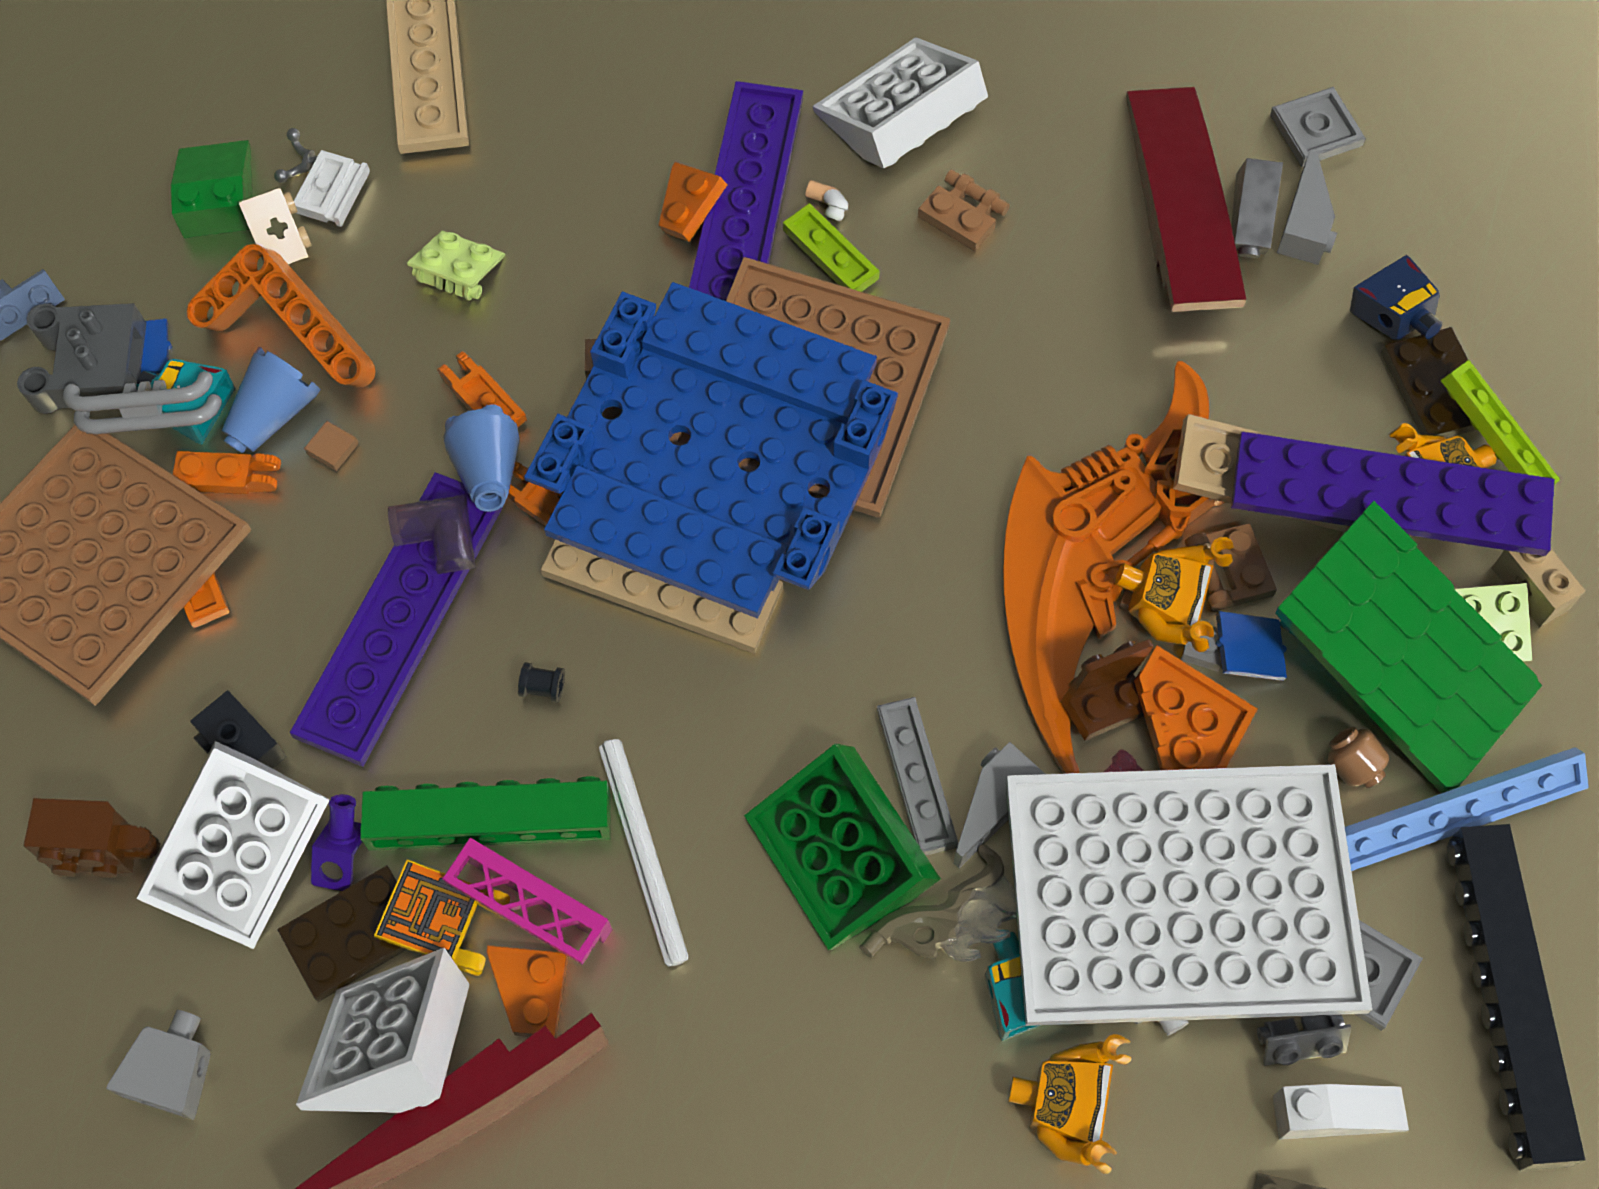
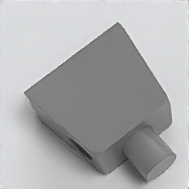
[106,1010,210,1120]

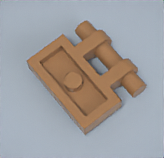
[918,169,1010,251]

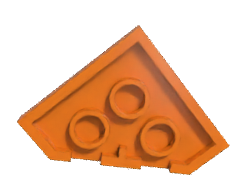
[1134,645,1258,770]

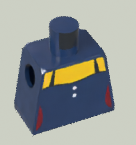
[1350,255,1442,339]

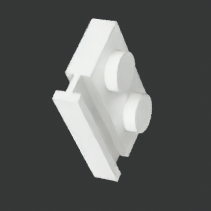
[294,150,370,227]

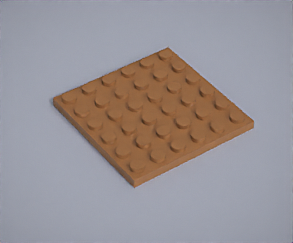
[670,257,951,518]
[0,425,251,706]

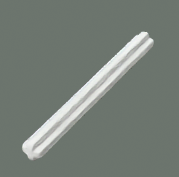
[599,739,689,967]

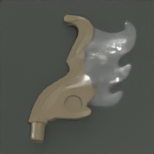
[860,844,1017,962]

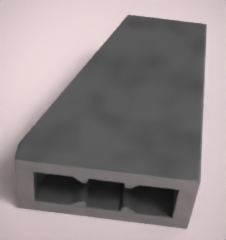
[1231,158,1283,258]

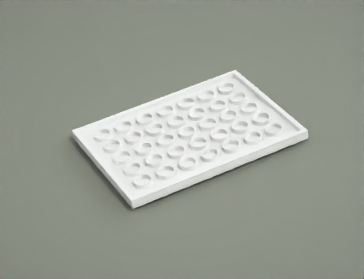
[1006,764,1372,1026]

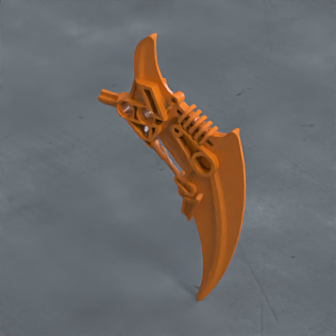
[1003,361,1226,774]

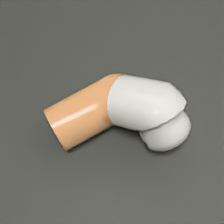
[805,180,848,221]

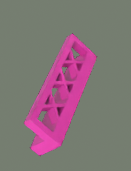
[442,838,613,965]

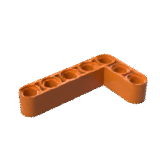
[187,244,376,388]

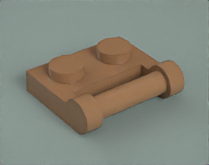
[1185,523,1277,611]

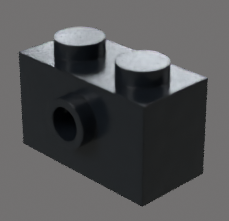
[190,690,287,769]

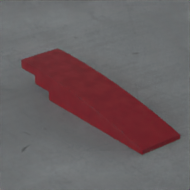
[1126,87,1247,312]
[295,1012,609,1189]

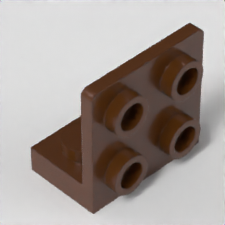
[1061,639,1154,741]

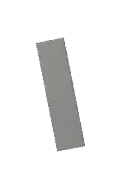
[877,697,958,855]

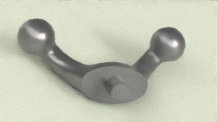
[274,128,318,183]

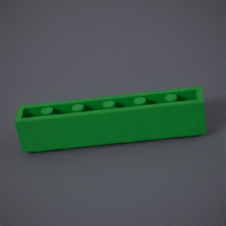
[361,776,611,851]

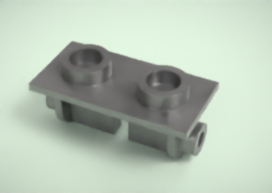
[1257,1015,1352,1066]

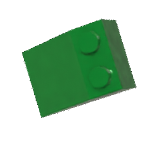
[171,140,253,238]

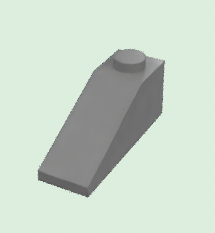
[1277,150,1337,265]
[954,742,1045,869]

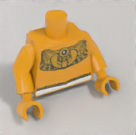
[1389,423,1497,468]
[1115,537,1234,652]
[1008,1034,1131,1174]

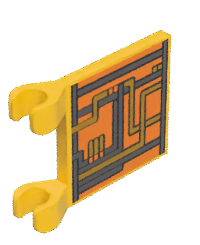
[374,860,510,977]

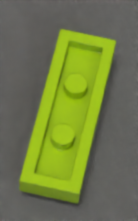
[783,203,880,292]

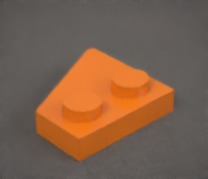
[658,162,727,242]
[487,946,568,1039]

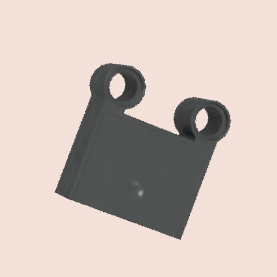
[17,303,147,414]

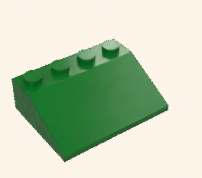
[744,743,941,950]

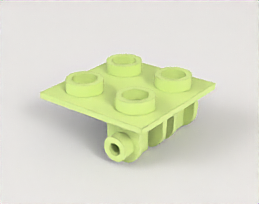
[407,230,505,301]
[1455,583,1532,661]

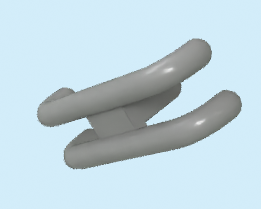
[63,371,222,434]

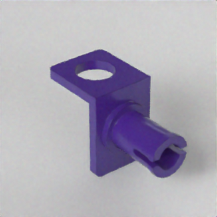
[311,794,363,891]

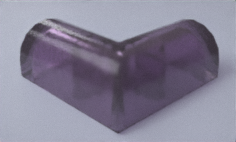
[388,494,476,574]

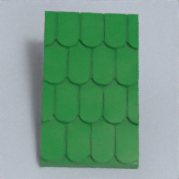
[1275,501,1542,793]

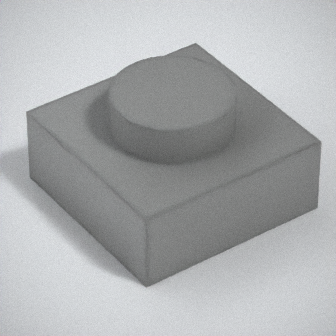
[1181,627,1222,672]

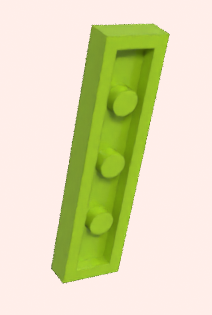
[1440,360,1560,485]

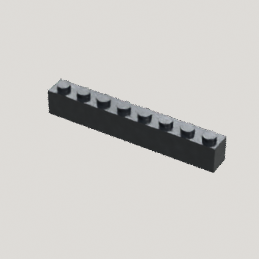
[1447,824,1586,1171]

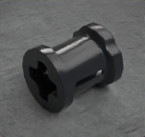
[518,662,565,703]

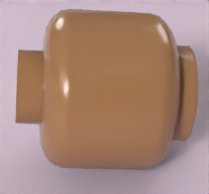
[1328,726,1389,788]

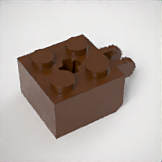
[23,798,161,878]

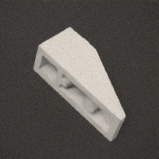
[1272,1084,1409,1140]

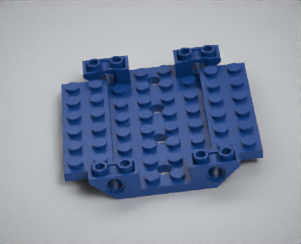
[524,282,898,619]

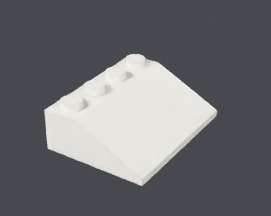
[812,37,988,168]
[137,741,329,949]
[296,948,470,1113]

